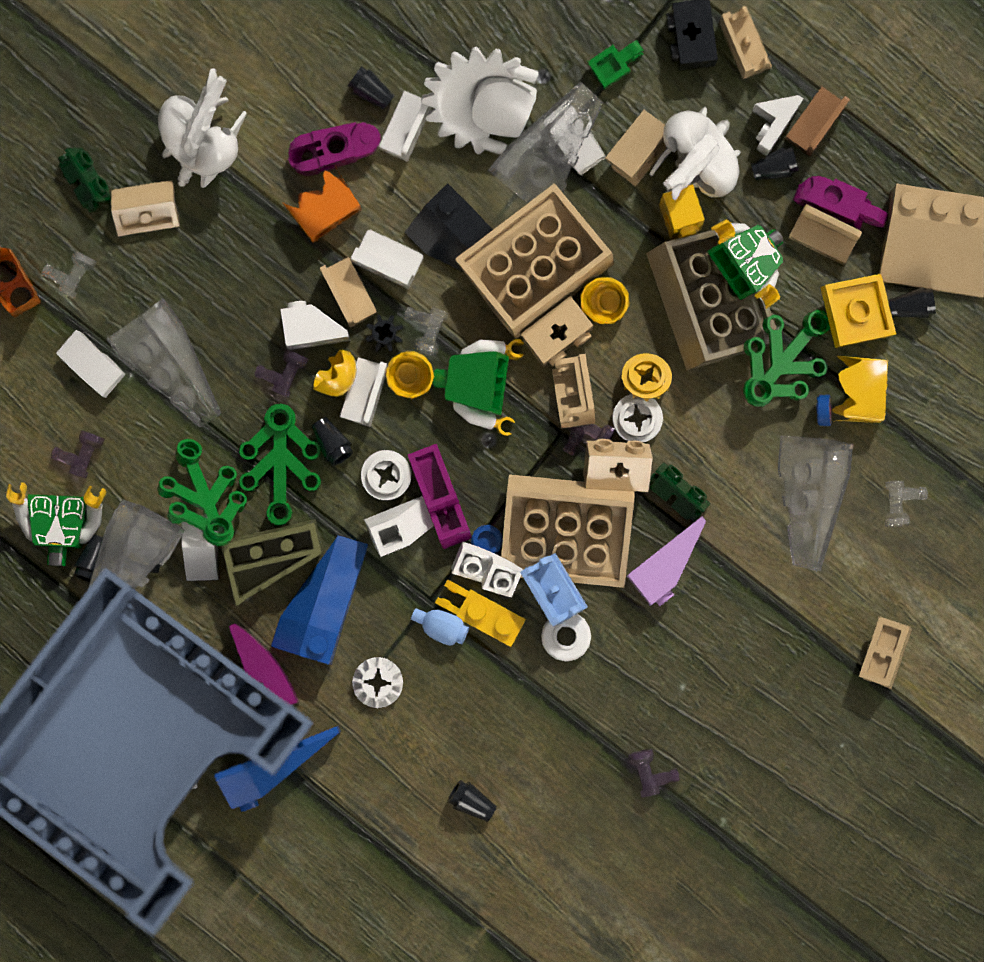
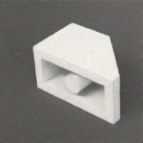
[281,301,350,350]
[182,515,219,581]

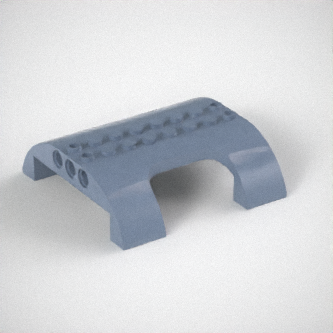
[0,568,313,936]

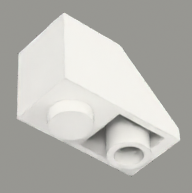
[364,496,434,557]

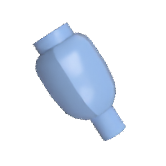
[411,608,469,646]

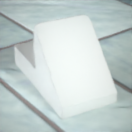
[753,95,803,156]

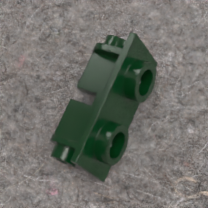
[58,148,111,212]
[649,462,711,523]

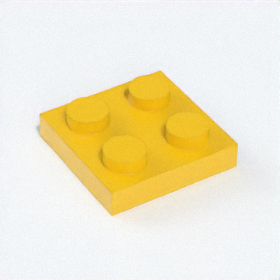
[820,274,896,348]

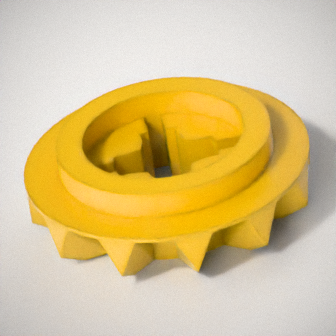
[621,353,672,402]

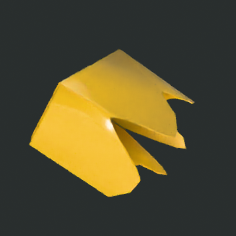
[832,356,888,423]

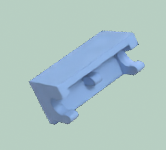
[520,553,588,627]

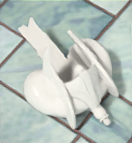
[158,68,247,188]
[650,107,741,200]

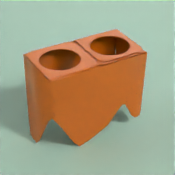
[282,166,361,243]
[0,247,42,318]

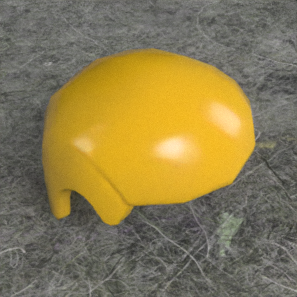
[580,277,630,324]
[313,350,357,396]
[385,351,434,399]

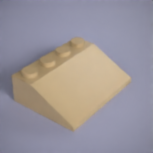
[455,183,614,339]
[879,184,984,298]
[501,474,634,588]

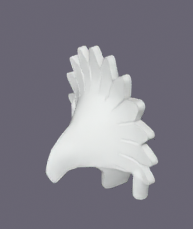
[421,47,538,156]

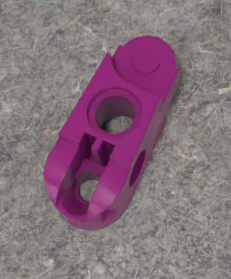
[288,122,381,176]
[793,176,889,230]

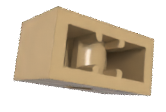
[520,296,594,367]
[583,439,653,492]

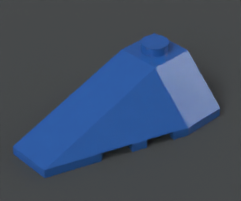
[271,535,368,665]
[215,726,341,812]

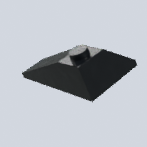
[404,183,493,272]

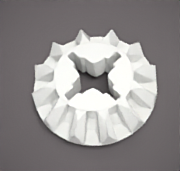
[613,394,663,443]
[361,450,411,501]
[352,657,403,708]

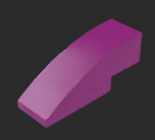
[408,444,472,549]
[229,624,299,706]

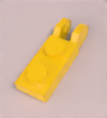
[435,580,526,647]

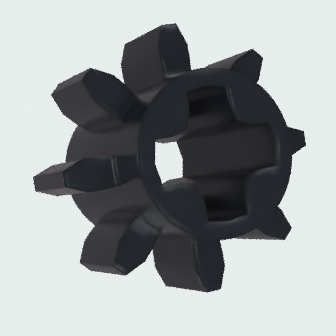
[366,315,404,353]

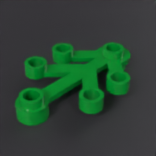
[743,310,830,407]
[239,404,321,526]
[157,439,247,546]

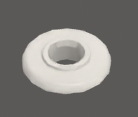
[541,614,591,662]

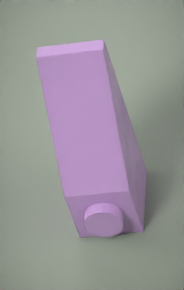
[627,516,706,606]

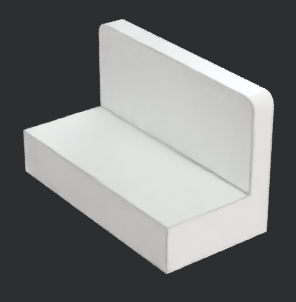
[379,91,432,161]
[351,230,424,289]
[340,357,388,427]

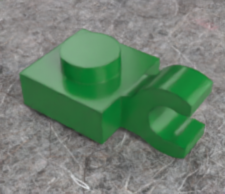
[587,40,644,89]

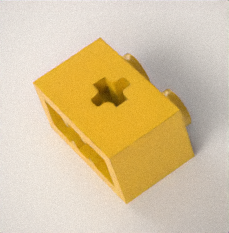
[659,184,705,240]

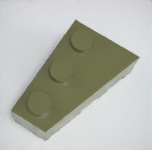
[222,519,323,606]

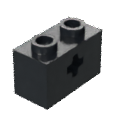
[666,0,718,71]

